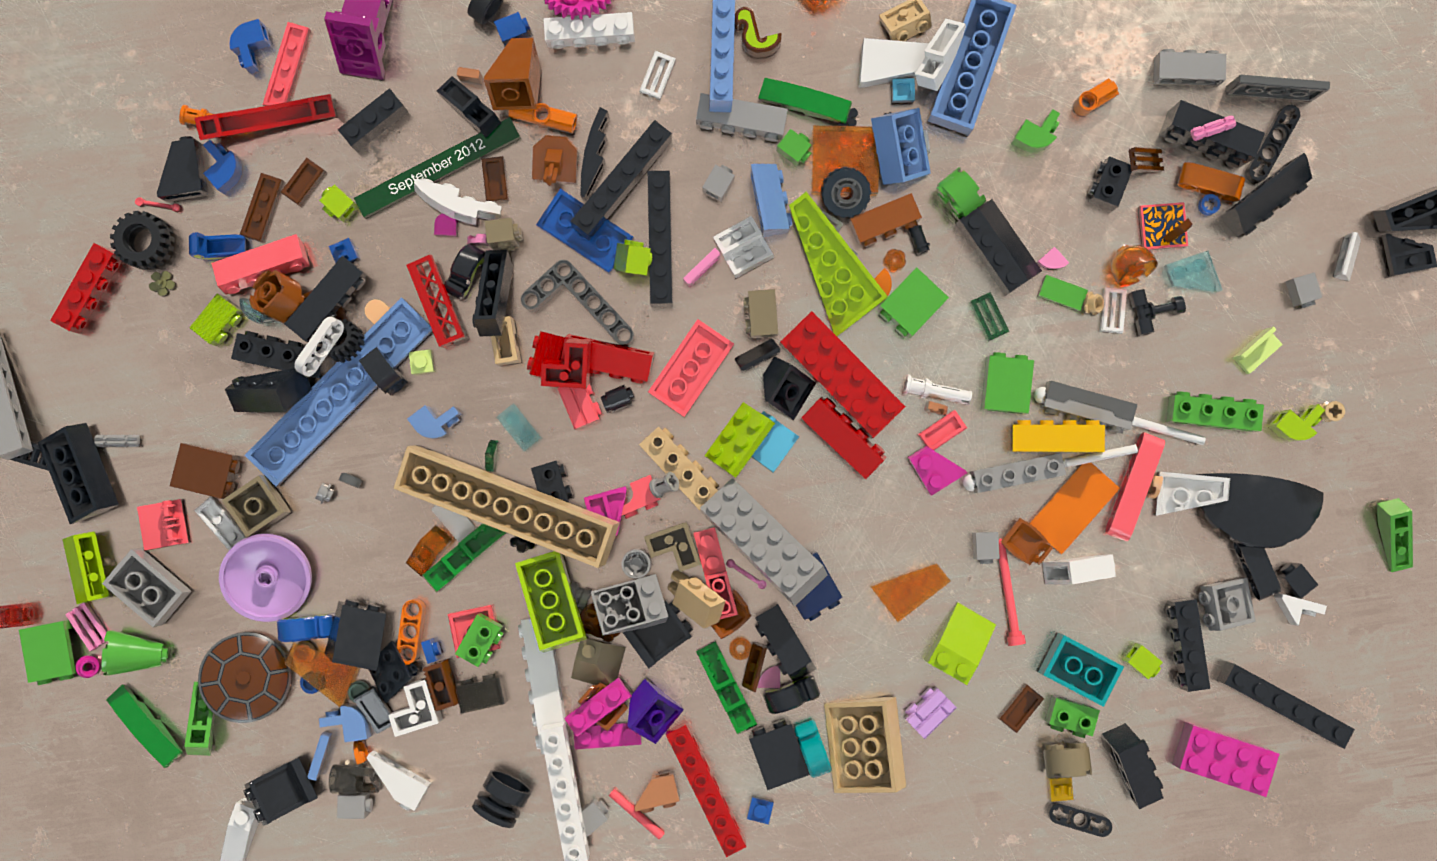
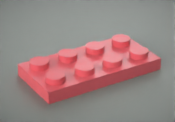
[648,319,734,417]

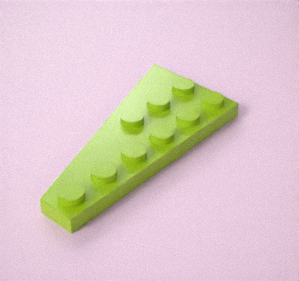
[789,191,888,336]

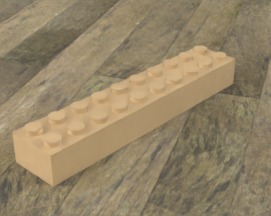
[393,445,620,568]

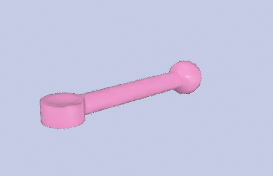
[726,559,767,589]

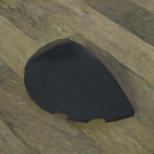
[1195,473,1324,548]

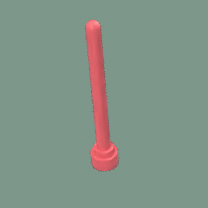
[999,539,1026,646]

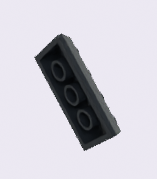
[1220,153,1312,237]
[956,199,1042,296]
[38,423,119,525]

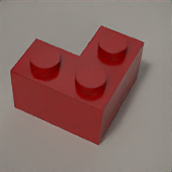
[541,339,591,389]

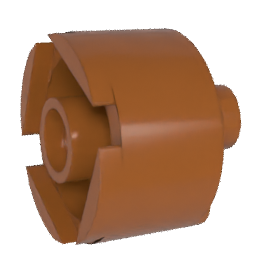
[250,270,304,323]

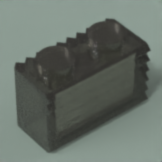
[455,673,507,714]

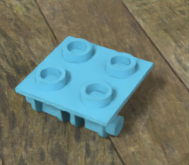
[751,411,799,473]

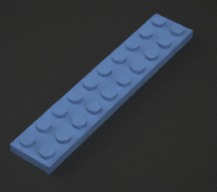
[245,297,432,486]

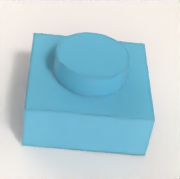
[892,78,915,103]

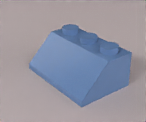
[871,108,931,185]
[750,164,793,238]

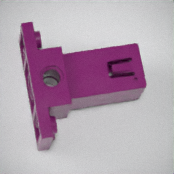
[324,0,392,80]

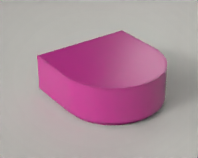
[434,213,458,236]

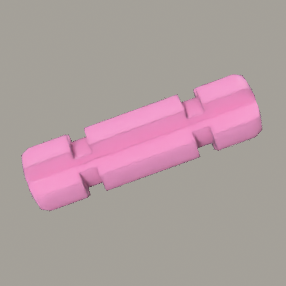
[1191,116,1236,141]

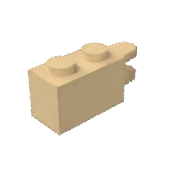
[668,571,726,629]

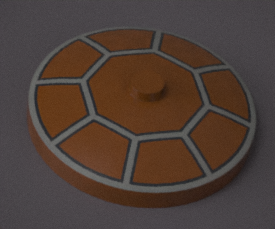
[198,632,292,723]

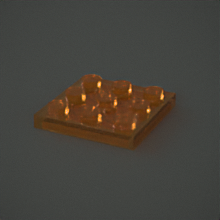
[812,125,879,194]

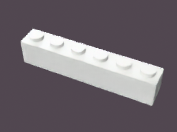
[518,618,570,755]

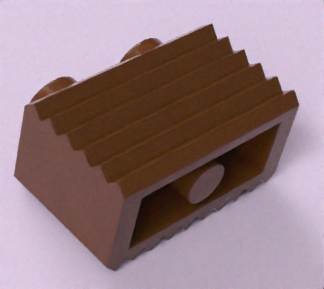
[422,659,460,711]

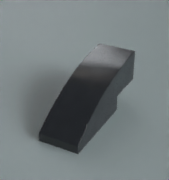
[436,76,501,138]

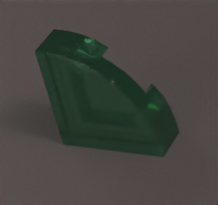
[485,440,498,471]

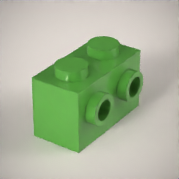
[455,613,504,667]
[1045,695,1100,738]

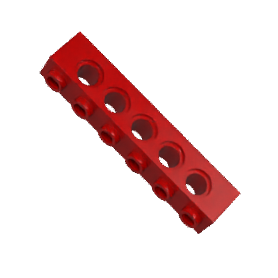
[666,721,747,857]

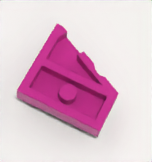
[908,446,967,496]
[584,486,627,536]

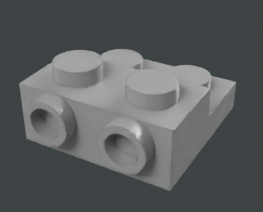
[1199,578,1256,631]

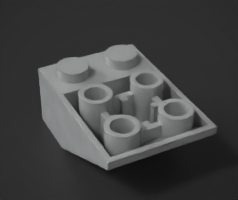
[590,574,668,636]

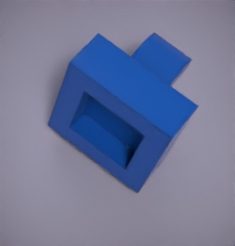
[328,238,359,263]

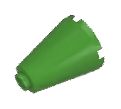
[102,630,168,676]

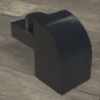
[359,347,408,395]

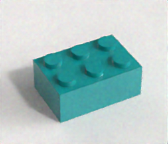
[1038,633,1124,707]

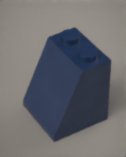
[796,550,843,621]

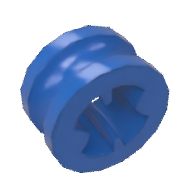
[1198,194,1221,216]

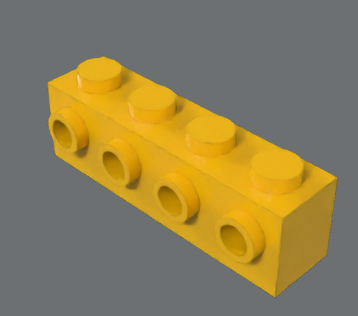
[1013,420,1105,452]

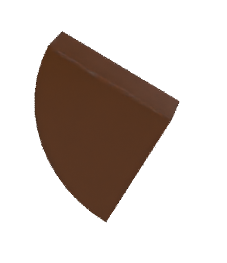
[1163,218,1193,243]

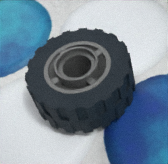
[821,167,871,218]

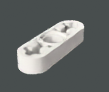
[295,317,344,376]

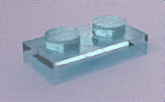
[496,403,542,452]

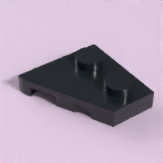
[1382,233,1437,277]

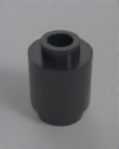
[601,385,635,413]

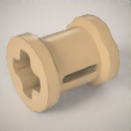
[1321,401,1345,422]

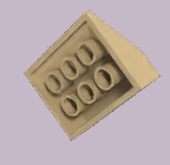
[824,697,906,793]

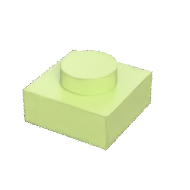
[409,349,435,375]

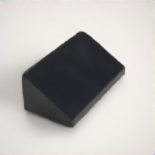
[735,339,781,373]

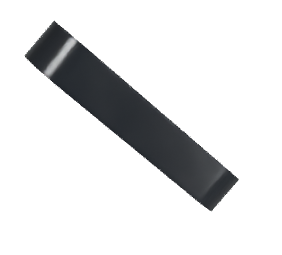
[1047,802,1112,837]

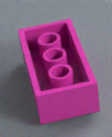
[1172,722,1280,797]

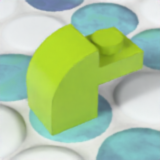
[1268,404,1325,441]

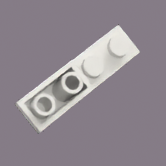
[414,179,502,226]

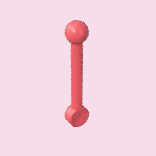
[135,197,181,212]

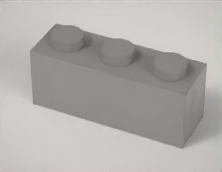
[1153,49,1226,86]

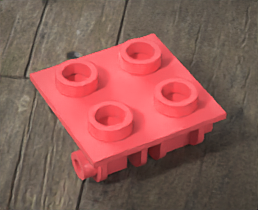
[137,499,189,551]

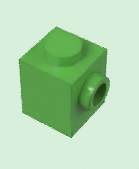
[776,129,812,166]

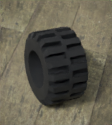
[110,211,175,270]

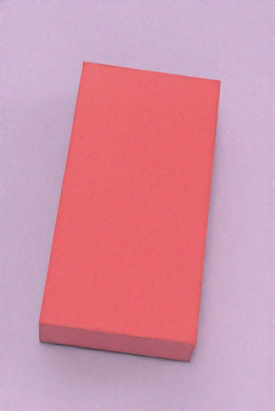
[917,410,967,450]

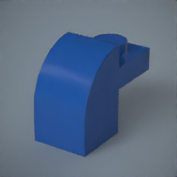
[229,19,271,74]
[203,140,242,194]

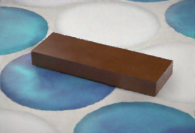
[239,173,284,243]

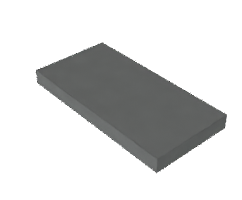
[1225,75,1330,102]

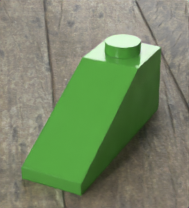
[1377,498,1413,572]
[184,682,215,756]

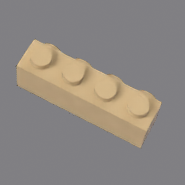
[639,426,719,510]

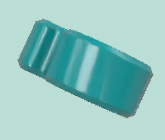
[794,720,832,778]

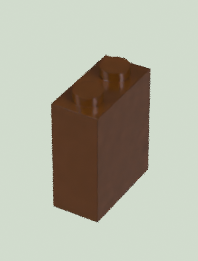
[170,443,240,499]

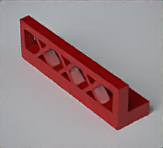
[406,254,465,348]

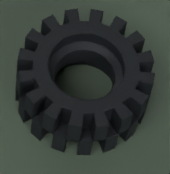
[320,319,365,363]

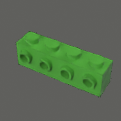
[1166,391,1264,432]

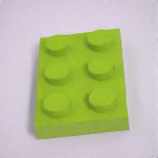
[704,402,775,478]

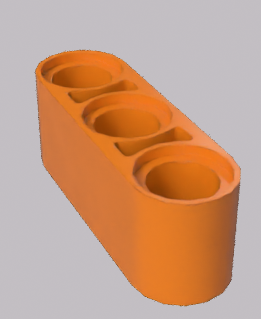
[1177,162,1245,202]
[397,599,426,665]

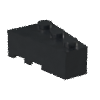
[1372,186,1437,232]
[225,368,312,412]

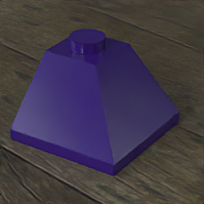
[627,679,684,744]

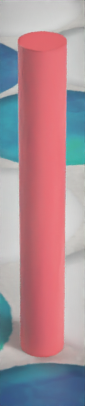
[608,789,664,840]

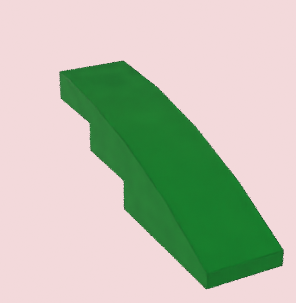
[758,78,852,123]
[422,523,507,593]
[696,641,758,735]
[106,684,183,768]

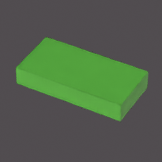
[1038,275,1088,311]

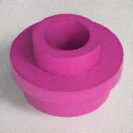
[75,655,99,678]

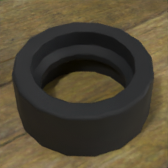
[467,0,503,25]

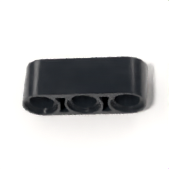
[1233,541,1281,601]

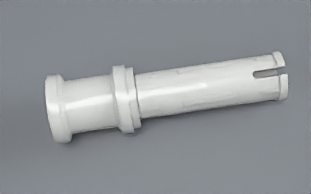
[903,375,972,405]

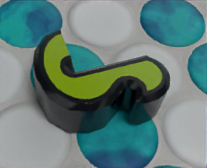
[444,244,485,300]
[763,675,820,714]

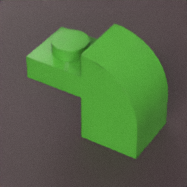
[1011,109,1060,153]

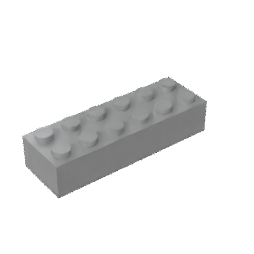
[700,478,828,606]

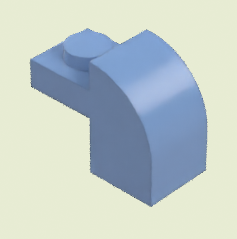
[407,405,462,439]
[319,703,372,742]

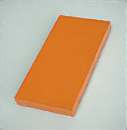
[1029,463,1120,555]

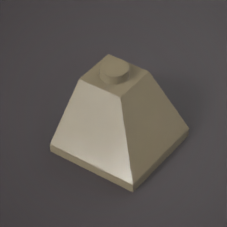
[571,636,626,686]

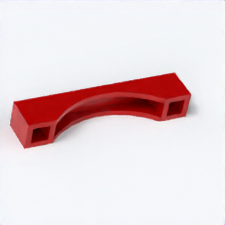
[195,94,337,140]

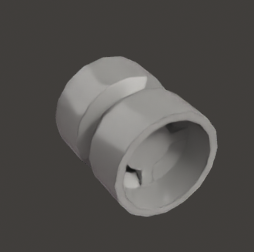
[622,549,652,579]

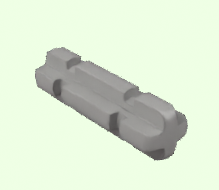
[94,435,140,447]

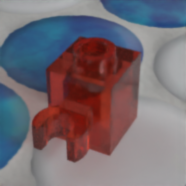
[0,602,35,629]

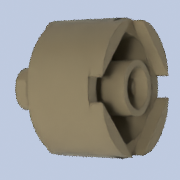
[1043,742,1092,778]

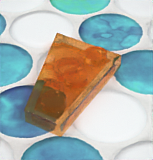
[870,563,951,622]
[284,642,357,707]

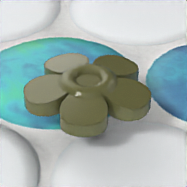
[149,271,175,296]

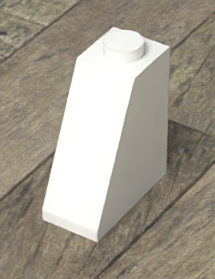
[1042,554,1116,584]

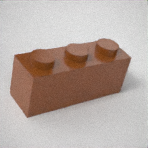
[849,193,922,247]

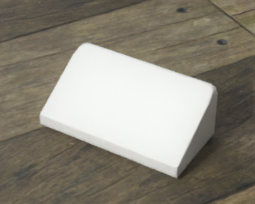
[1334,232,1361,281]

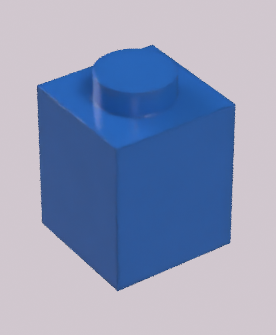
[494,12,531,47]

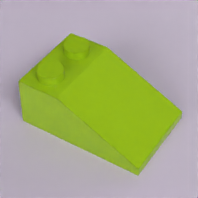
[924,602,996,685]

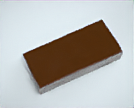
[742,643,767,692]

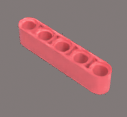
[1105,432,1165,542]

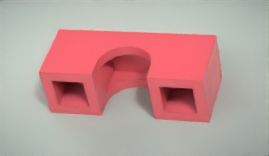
[622,475,661,519]

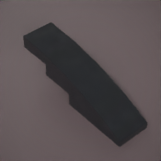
[580,107,609,201]

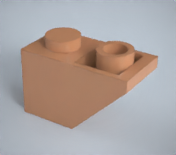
[634,771,680,813]

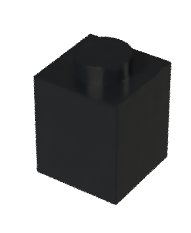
[1276,562,1319,599]

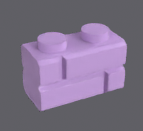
[904,686,957,739]

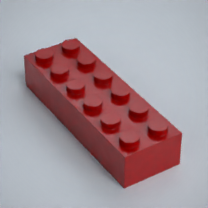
[779,311,906,439]

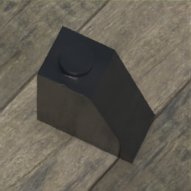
[157,136,209,201]

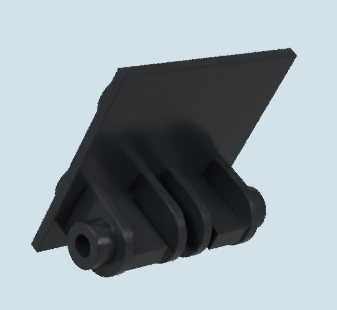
[368,641,418,703]

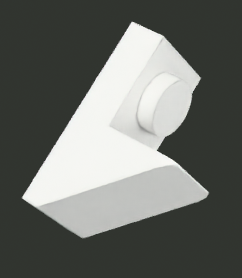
[1274,593,1327,626]

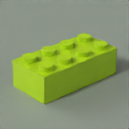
[515,551,587,653]

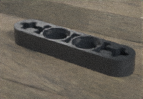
[1245,105,1301,183]

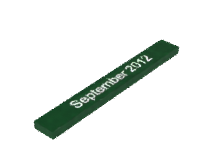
[354,117,521,219]

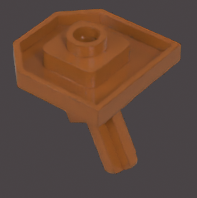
[532,135,578,186]

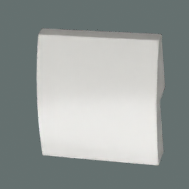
[713,216,774,278]

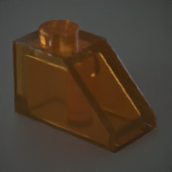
[406,525,453,577]

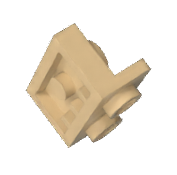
[879,0,932,41]

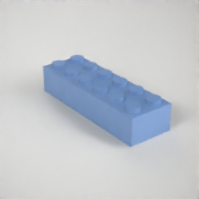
[928,0,1017,136]

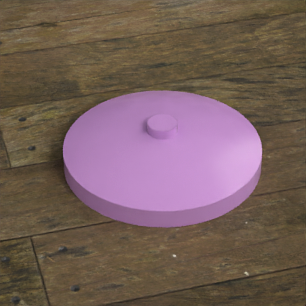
[219,534,312,622]

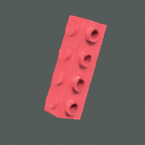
[211,234,310,295]

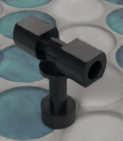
[1129,289,1186,336]

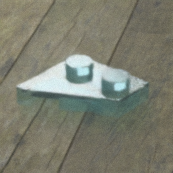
[1164,251,1223,292]

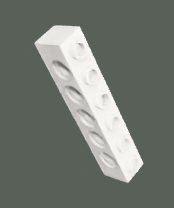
[540,721,590,861]

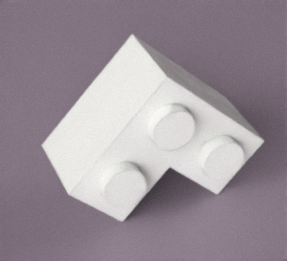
[388,679,443,737]

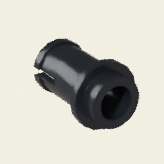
[908,225,930,255]

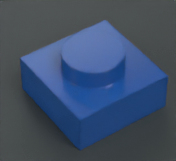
[421,638,441,664]
[747,796,774,825]

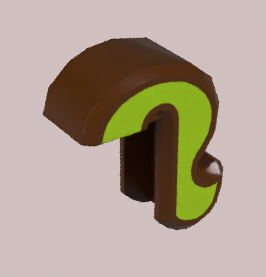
[734,7,782,58]

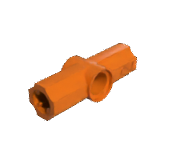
[508,103,578,134]

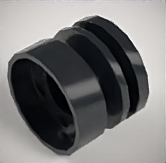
[472,770,532,828]

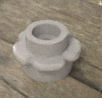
[315,483,334,504]

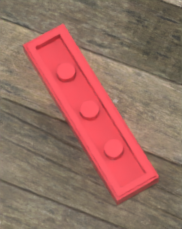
[262,22,311,106]

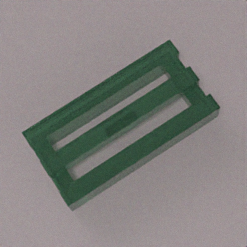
[970,292,1010,342]

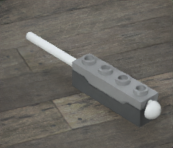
[1034,381,1206,445]
[963,444,1138,493]

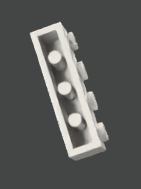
[544,12,635,49]

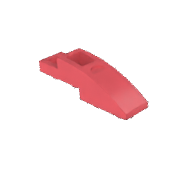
[693,527,738,619]

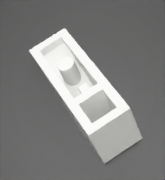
[367,750,431,811]
[220,798,258,861]

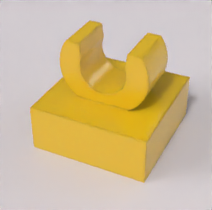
[1048,777,1074,802]

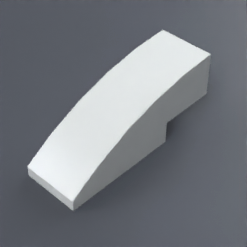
[915,19,966,91]

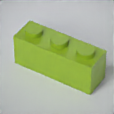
[62,531,110,604]

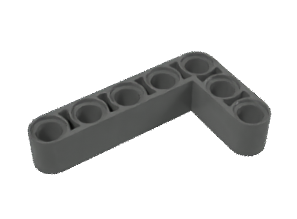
[521,260,635,346]

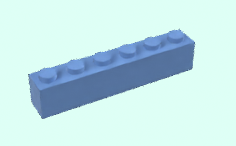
[709,0,735,112]

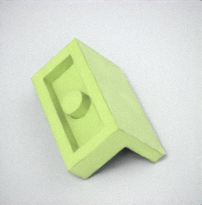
[1233,326,1283,374]

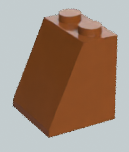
[484,38,541,110]

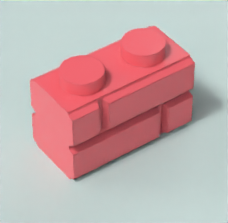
[557,383,602,430]

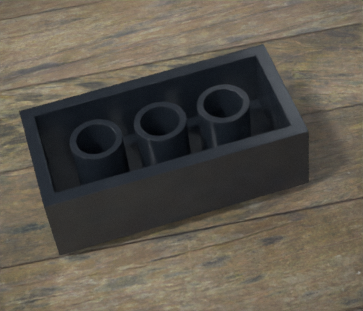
[1159,100,1265,168]

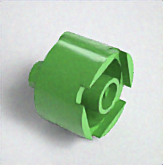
[936,167,986,220]

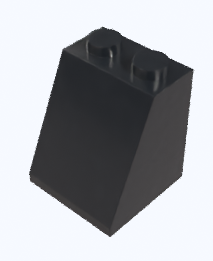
[325,599,386,671]

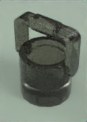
[329,764,381,795]

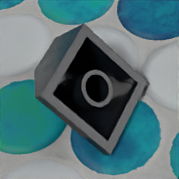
[763,356,816,420]

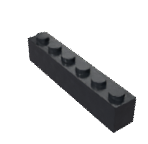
[571,120,672,241]
[647,170,673,307]
[1216,661,1355,749]

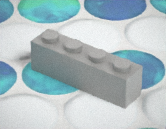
[696,93,788,142]

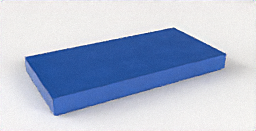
[536,188,634,274]

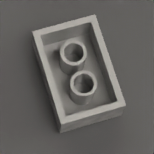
[102,548,191,627]

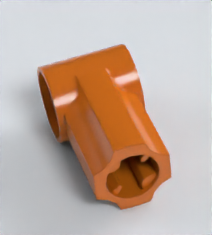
[1073,78,1119,116]

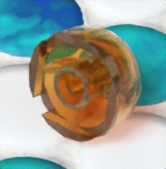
[1111,245,1158,287]

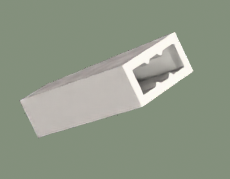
[858,38,929,88]

